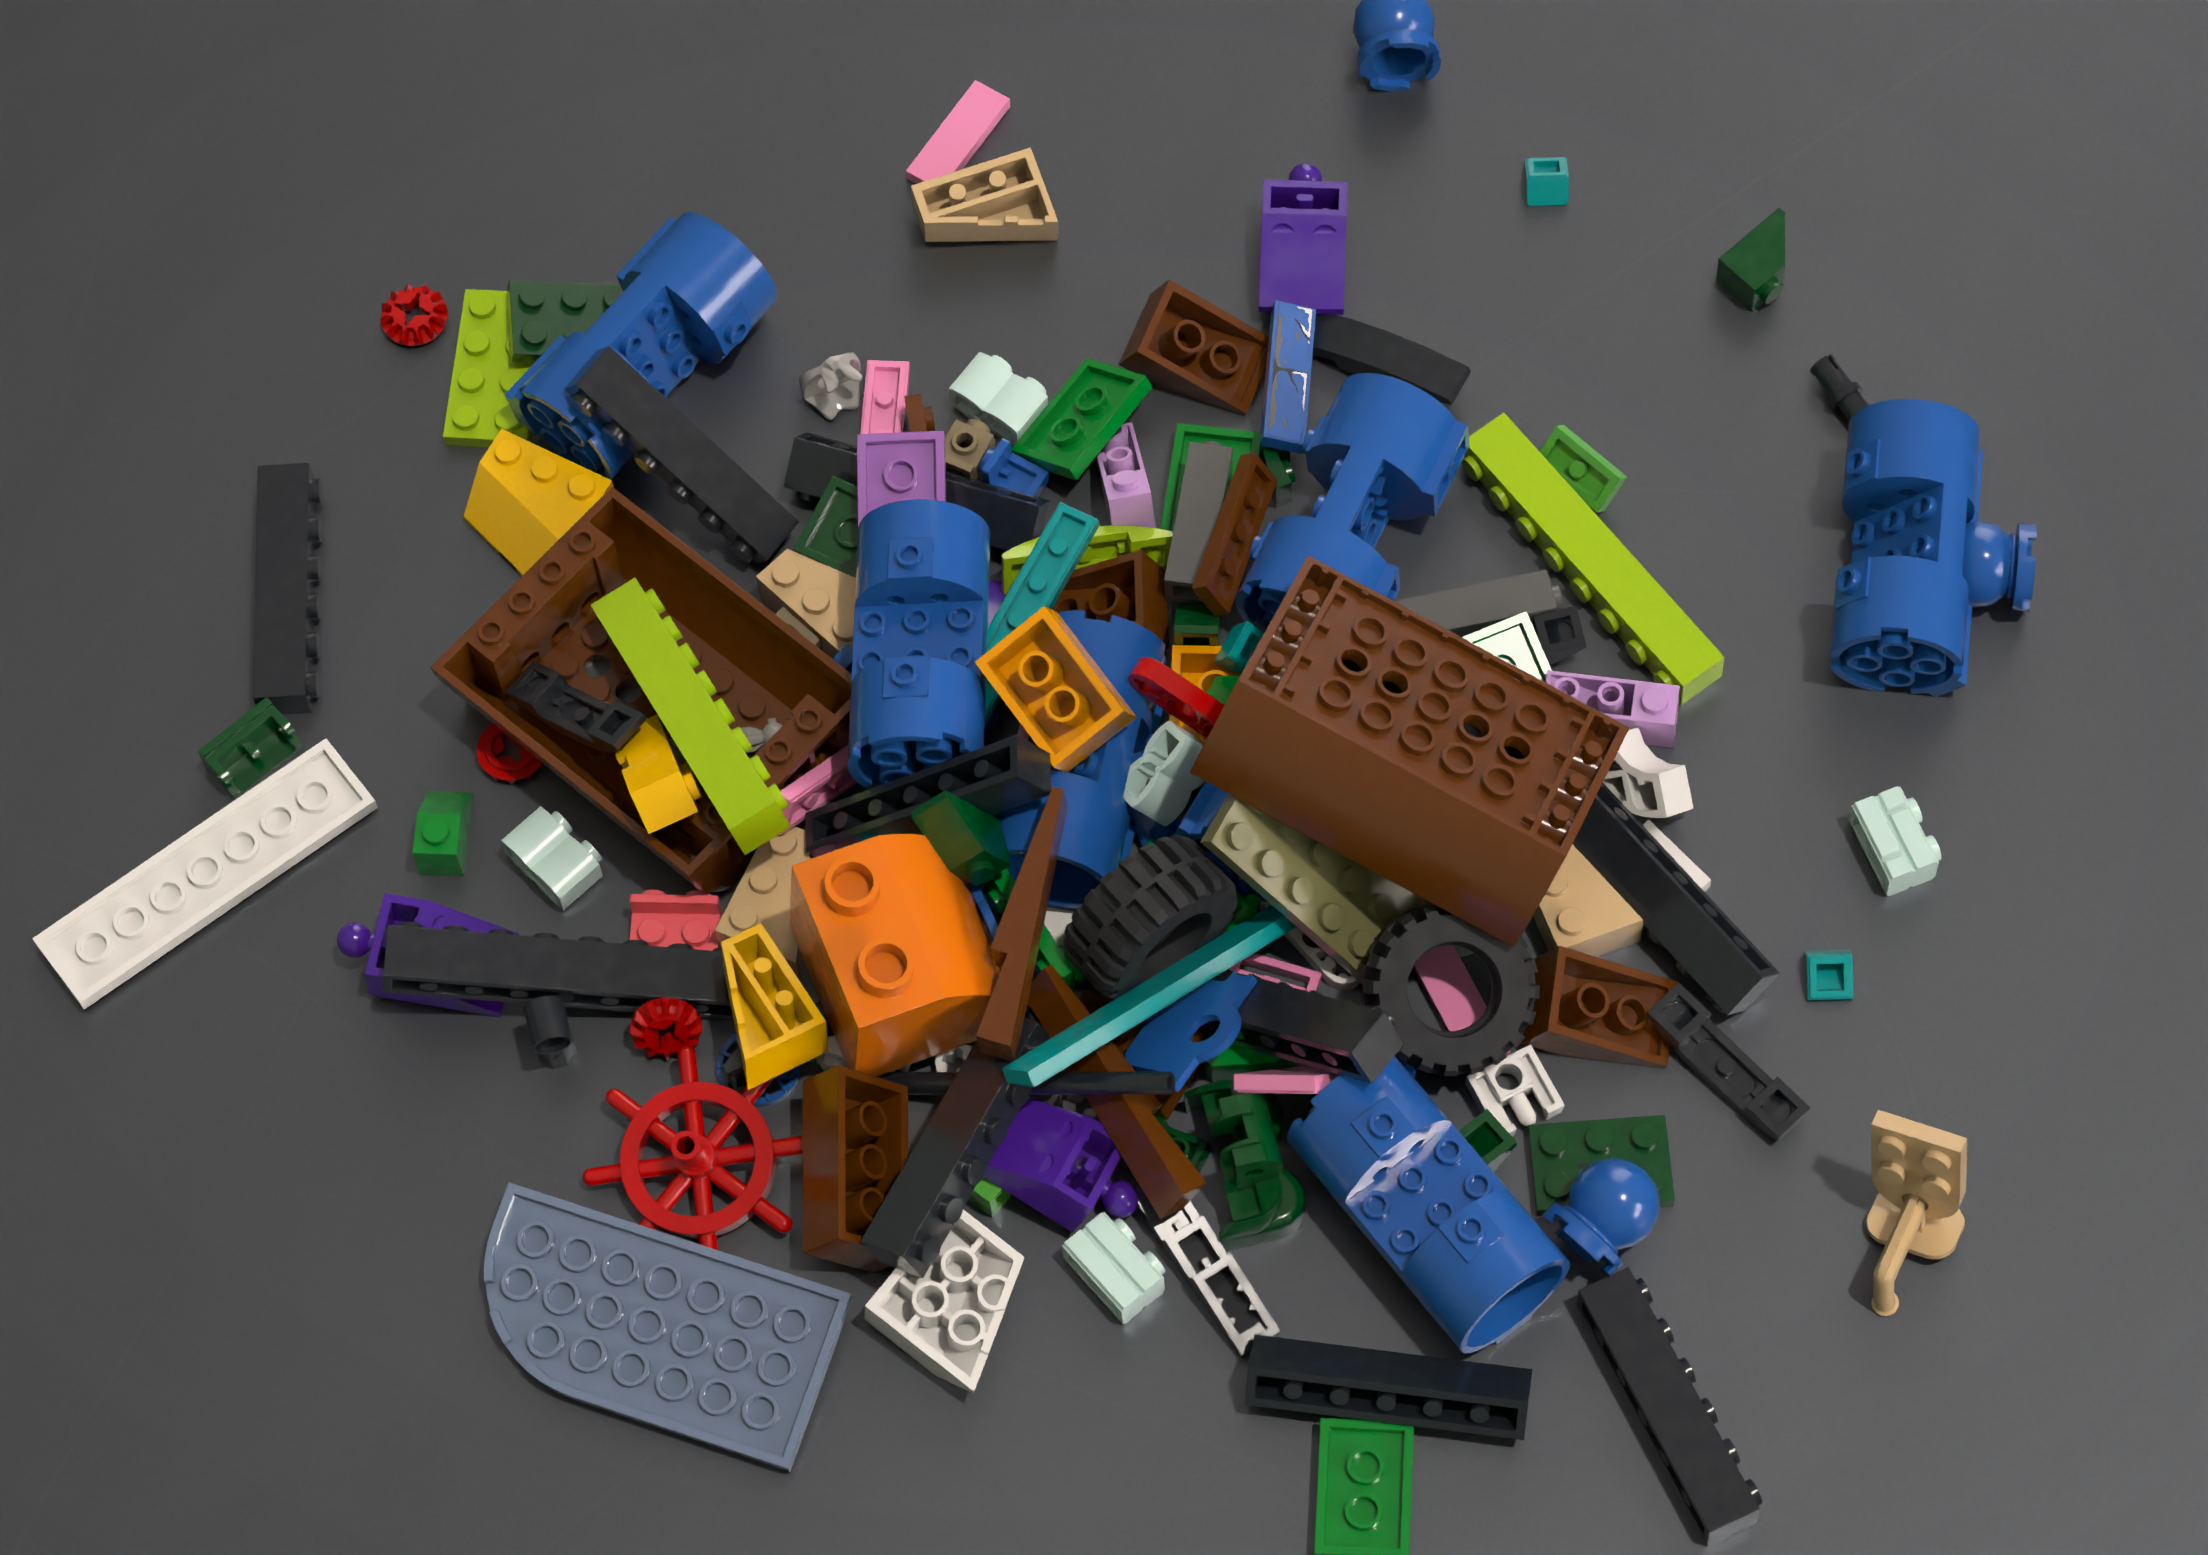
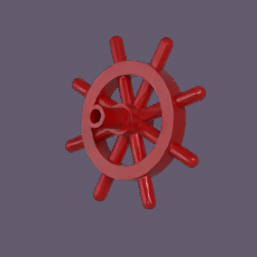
[582,1046,803,1250]

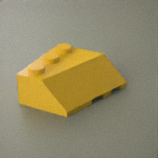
[463,428,614,576]

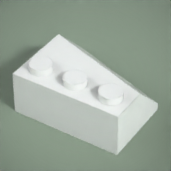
[864,1209,1024,1394]

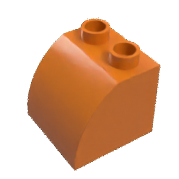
[789,834,1002,1077]

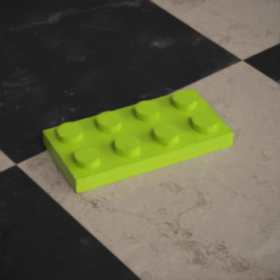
[443,289,534,447]

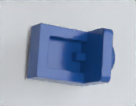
[979,438,1050,497]

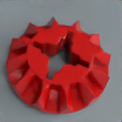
[380,283,448,346]
[476,723,543,785]
[630,998,703,1061]

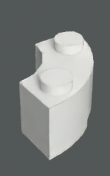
[1603,727,1693,818]

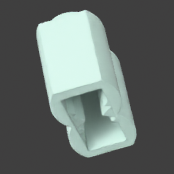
[949,352,1048,445]
[1123,720,1204,826]
[501,806,603,911]

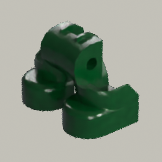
[1184,1080,1305,1252]

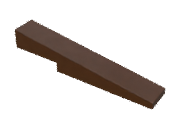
[976,786,1068,1062]
[1028,965,1207,1220]

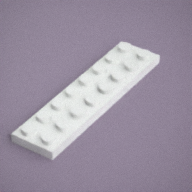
[32,738,378,1009]

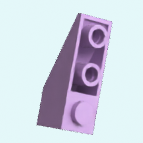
[1096,422,1156,528]
[1546,670,1680,748]

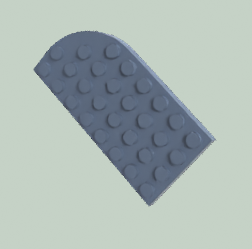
[483,1182,853,1472]

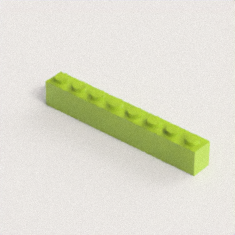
[1462,412,1725,705]
[591,578,791,855]

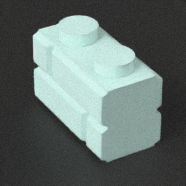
[1849,786,1942,896]
[1062,1212,1165,1324]

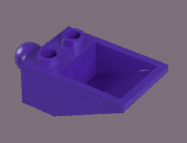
[1258,163,1348,315]
[337,893,519,1018]
[983,1098,1139,1232]

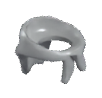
[799,352,863,420]

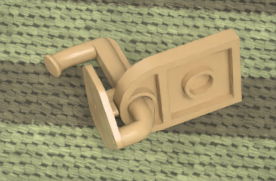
[1867,1110,1967,1317]

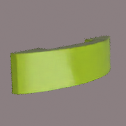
[1002,525,1173,595]

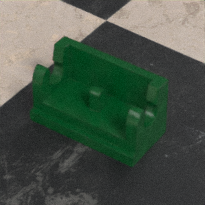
[198,697,304,800]

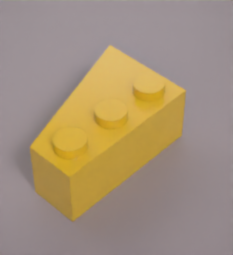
[615,715,702,834]
[721,923,828,1090]

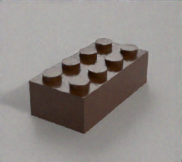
[803,1065,908,1273]

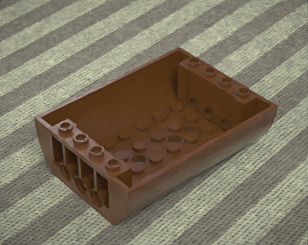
[430,487,852,892]
[1190,555,1629,947]

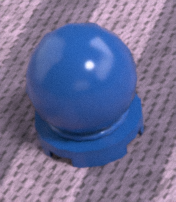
[1353,0,1441,91]
[1962,520,2037,611]
[1541,1158,1660,1276]

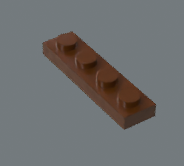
[1192,452,1277,616]

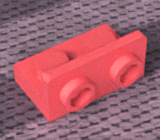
[629,890,723,951]

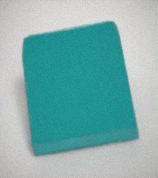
[1524,157,1569,206]
[1215,621,1264,674]
[1804,950,1853,1000]

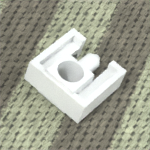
[1465,1044,1565,1137]

